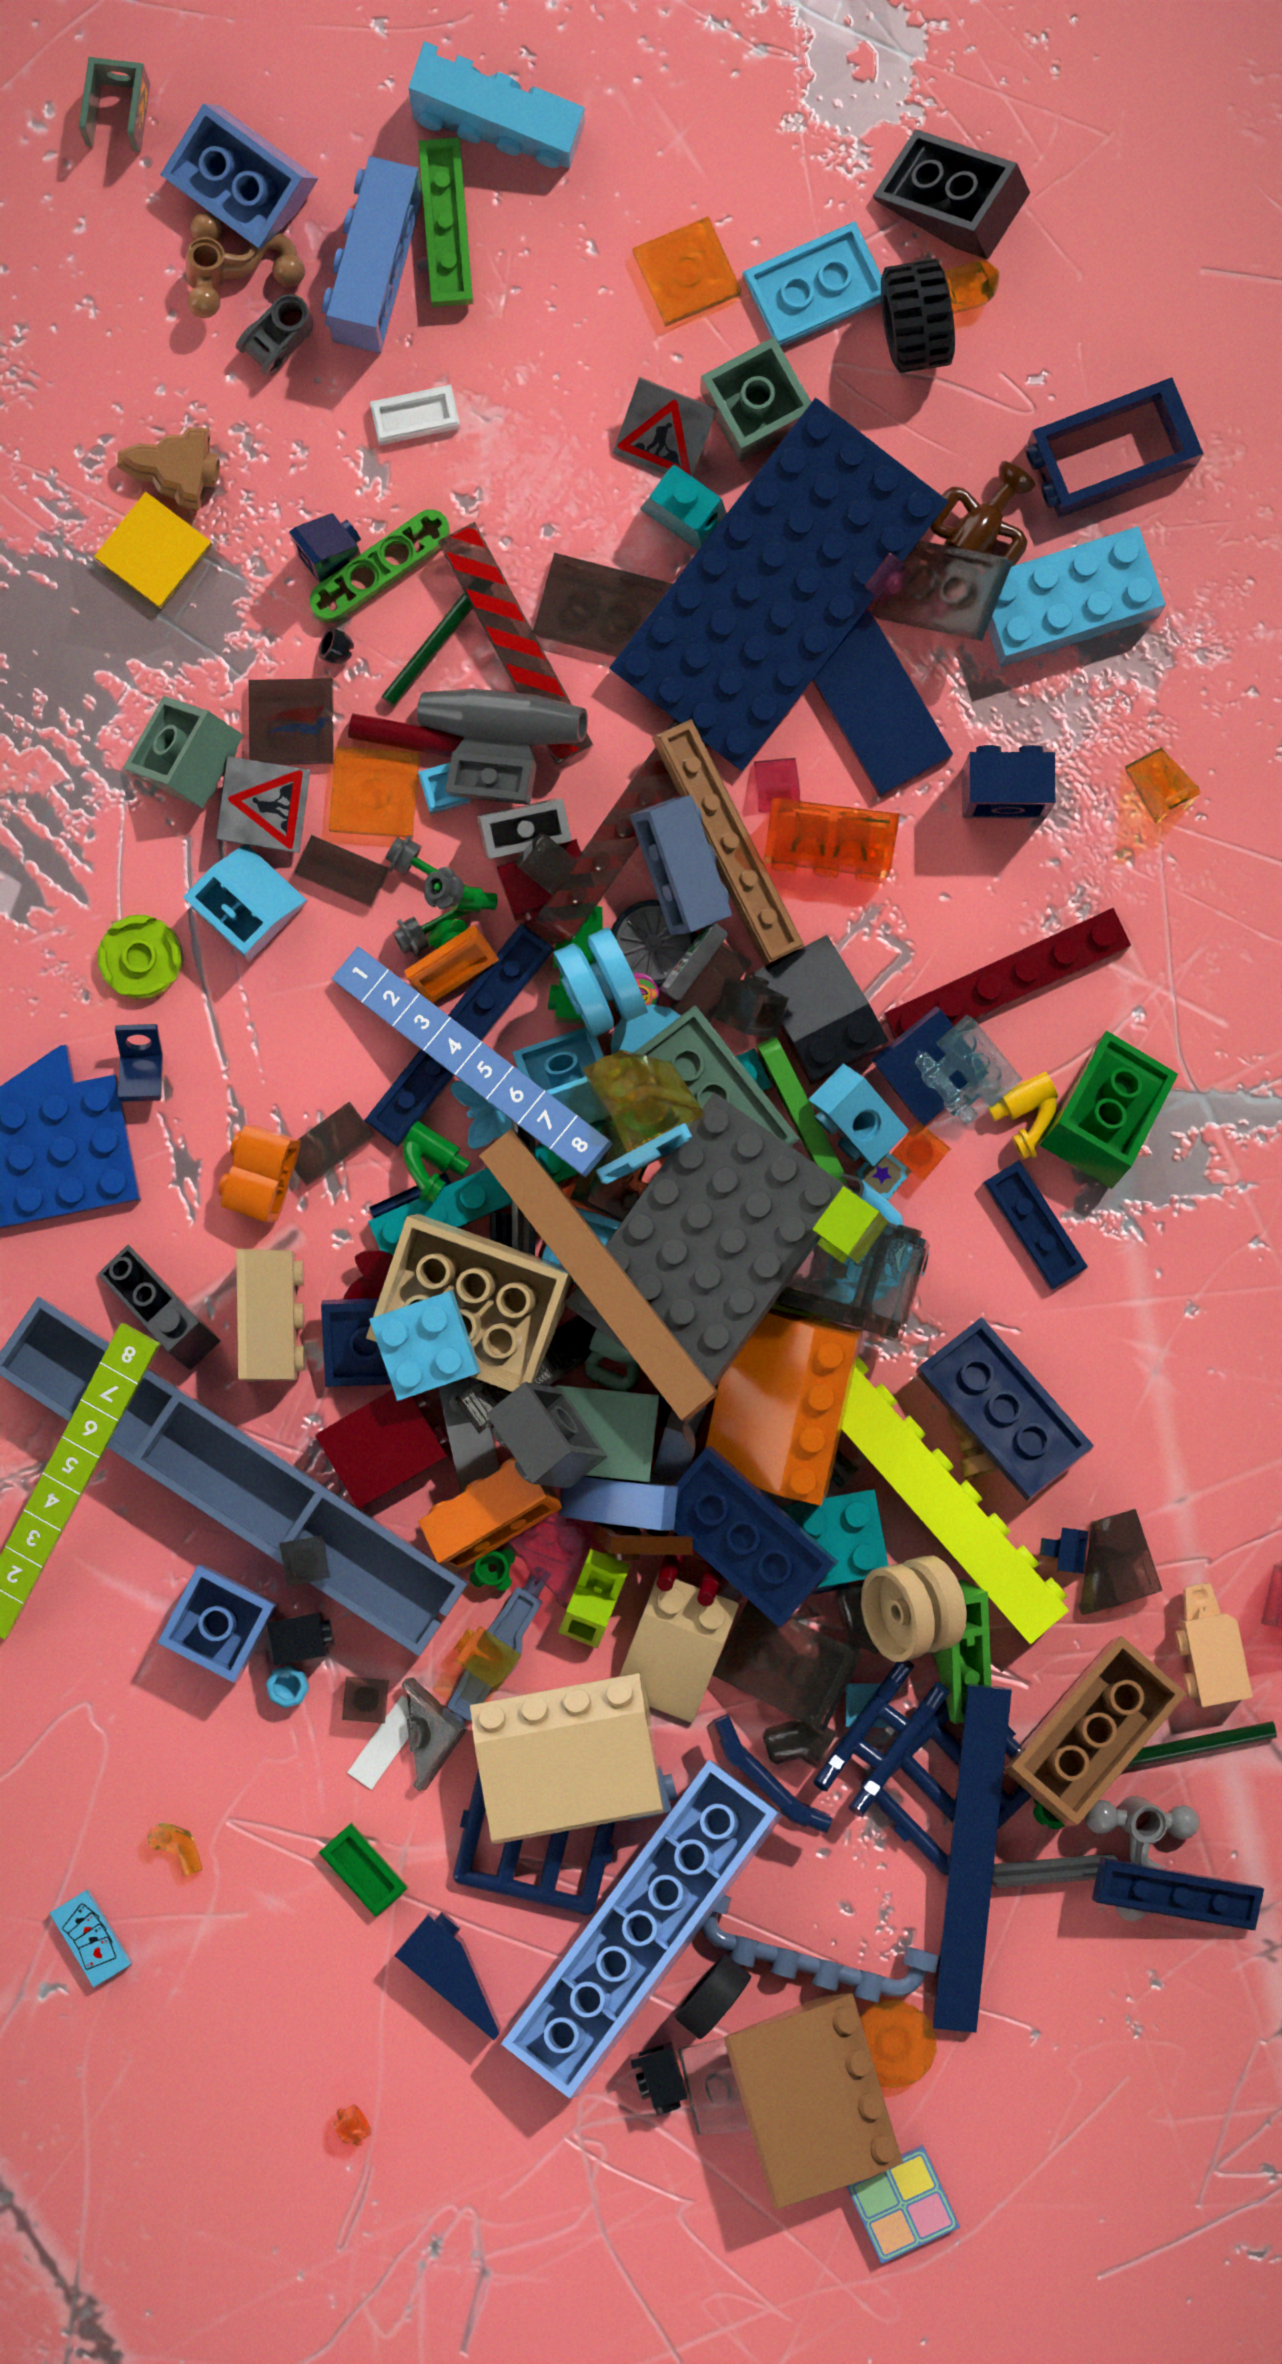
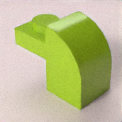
[558,1549,631,1649]

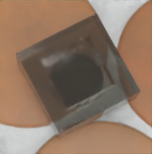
[279,1535,331,1586]
[342,1676,390,1723]

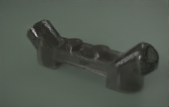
[762,1582,879,1769]

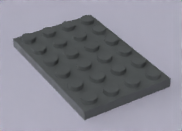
[565,1092,854,1388]

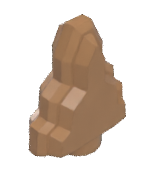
[116,427,220,511]

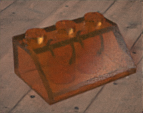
[763,798,900,883]

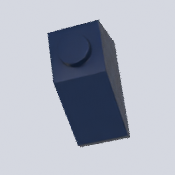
[289,513,361,583]

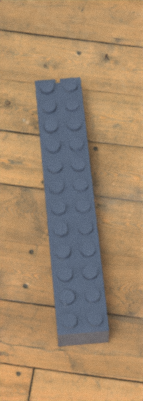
[0,1296,469,1656]

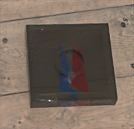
[249,678,334,765]

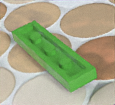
[418,137,473,307]

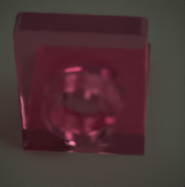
[865,553,911,606]

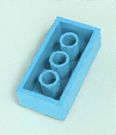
[974,526,1166,667]

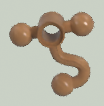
[186,212,305,319]

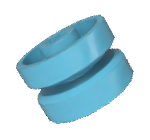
[553,927,648,1038]

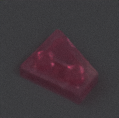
[504,1513,594,1608]

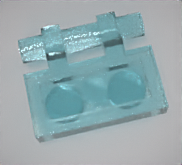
[914,1015,1022,1125]

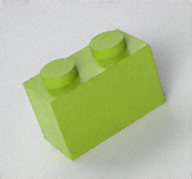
[812,1186,888,1264]

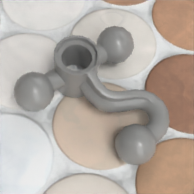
[1085,1796,1200,1922]

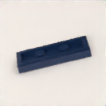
[982,1160,1088,1290]

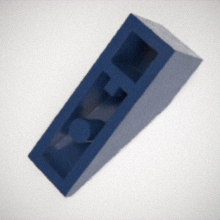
[394,1910,501,2040]

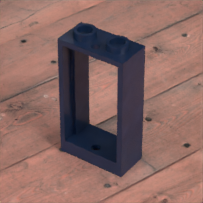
[1025,377,1204,518]

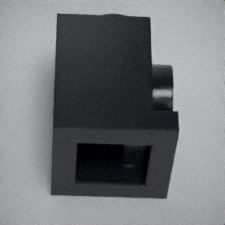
[630,2042,687,2115]

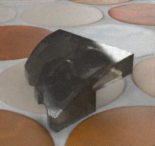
[1079,1509,1163,1615]

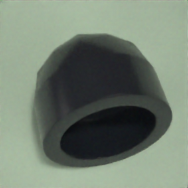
[319,627,354,664]

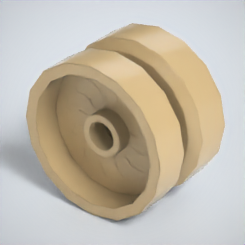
[861,1555,967,1662]

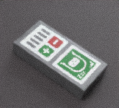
[659,923,728,1001]

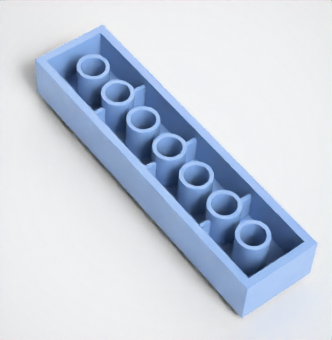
[501,1760,783,2099]

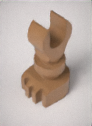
[948,1412,999,1479]

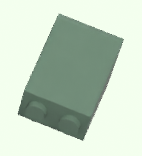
[556,1385,659,1483]

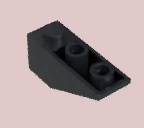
[98,1244,221,1370]

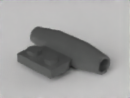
[417,688,588,805]

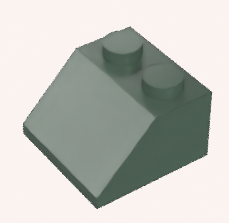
[123,696,244,808]

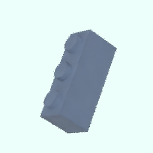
[630,795,732,935]

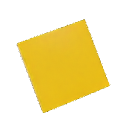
[94,492,213,610]

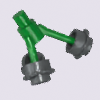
[385,835,498,957]

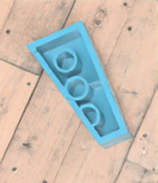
[408,41,585,168]

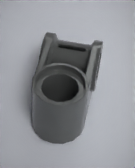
[236,294,313,377]

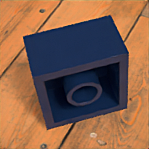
[962,745,1056,819]

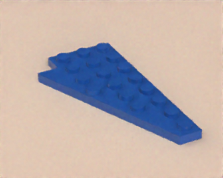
[0,1044,141,1229]

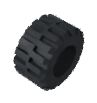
[881,259,955,373]

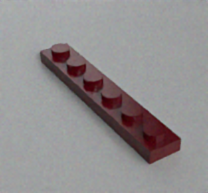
[883,907,1131,1040]

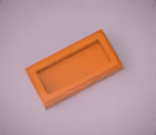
[404,925,499,1003]

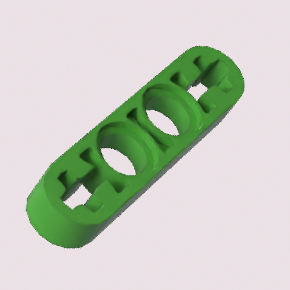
[310,509,450,623]
[756,1036,848,1185]

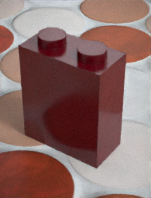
[315,1389,450,1509]

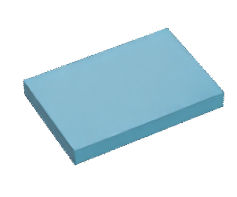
[742,221,882,348]

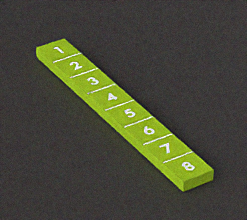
[0,1323,161,1640]

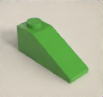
[933,1579,992,1724]

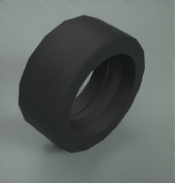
[674,1954,751,2039]

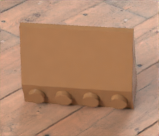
[723,1993,903,2209]

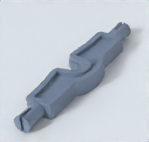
[440,1566,552,1742]

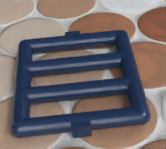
[861,1700,1032,1876]
[453,1769,616,1915]

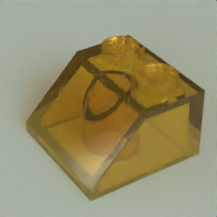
[582,1050,704,1153]

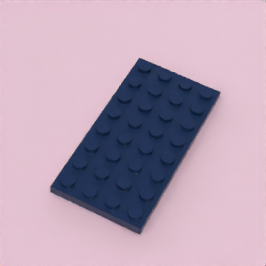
[609,397,949,771]

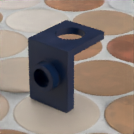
[115,1024,164,1102]

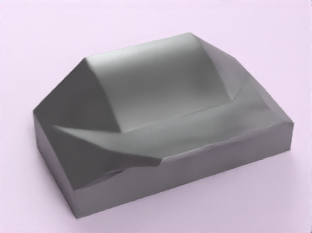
[649,1406,707,1486]

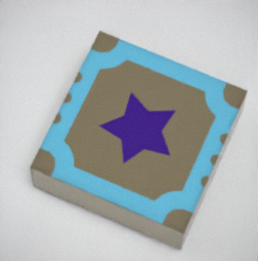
[853,1152,912,1200]

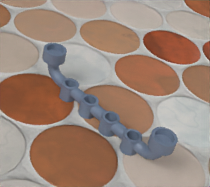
[702,1892,940,2002]

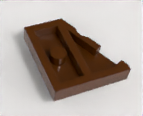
[593,1522,693,1561]

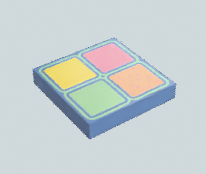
[847,2144,960,2264]

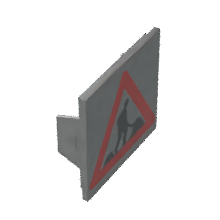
[613,377,717,477]
[216,756,310,853]

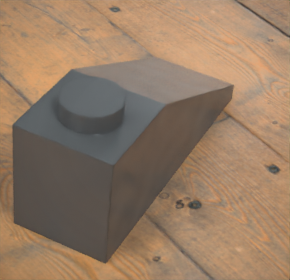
[438,1378,500,1494]

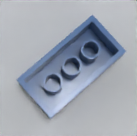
[322,156,423,354]

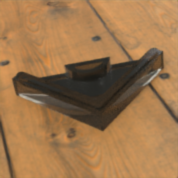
[402,1677,468,1791]

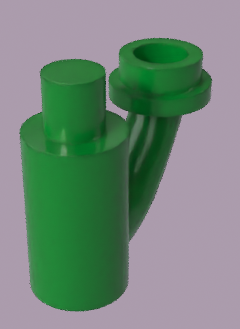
[402,1121,471,1204]

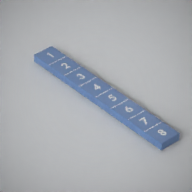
[331,946,613,1178]

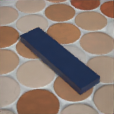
[1092,1857,1264,1931]

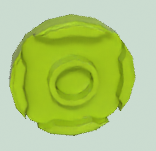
[98,915,183,999]

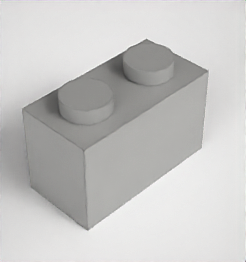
[477,797,572,859]

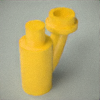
[987,1071,1058,1160]

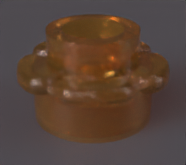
[333,2104,372,2147]

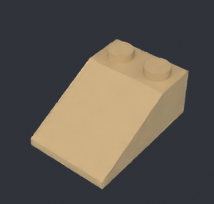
[619,1572,740,1723]

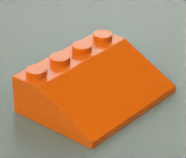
[705,1309,863,1506]

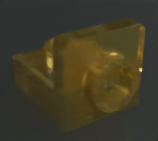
[454,1625,522,1691]

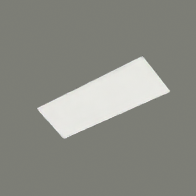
[347,1695,417,1790]

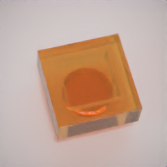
[891,1121,951,1182]

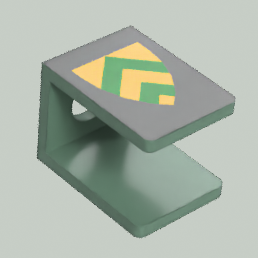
[79,57,150,152]

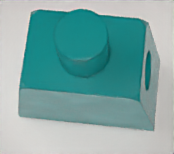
[640,465,727,550]

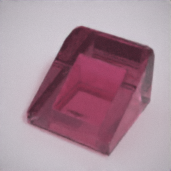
[754,758,800,813]

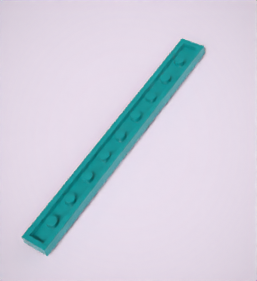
[368,1048,772,1256]

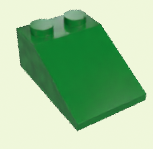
[1039,1030,1178,1189]

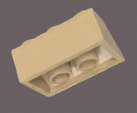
[236,1249,305,1382]

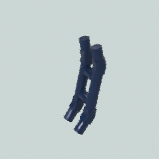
[813,1660,950,1817]
[713,1713,833,1834]

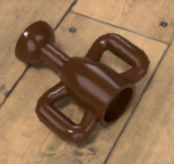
[930,461,1036,574]

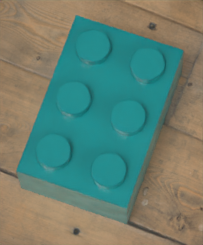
[778,1489,889,1588]

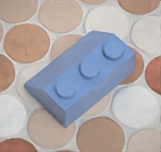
[160,103,319,248]

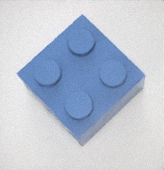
[157,1564,279,1683]

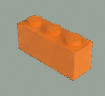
[418,1457,562,1573]

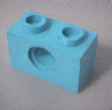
[808,1063,909,1167]

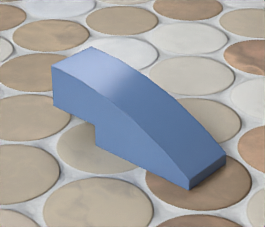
[559,1476,678,1530]

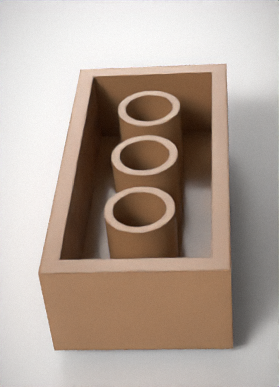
[1004,1636,1187,1827]

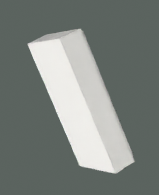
[370,385,460,446]

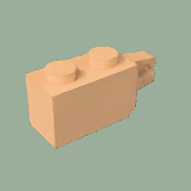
[1175,1583,1253,1707]

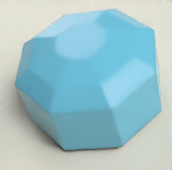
[266,1664,310,1708]

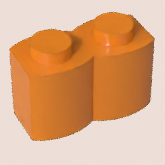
[218,1125,301,1222]

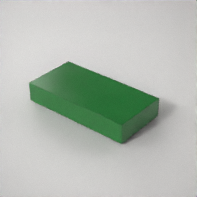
[318,1822,409,1917]

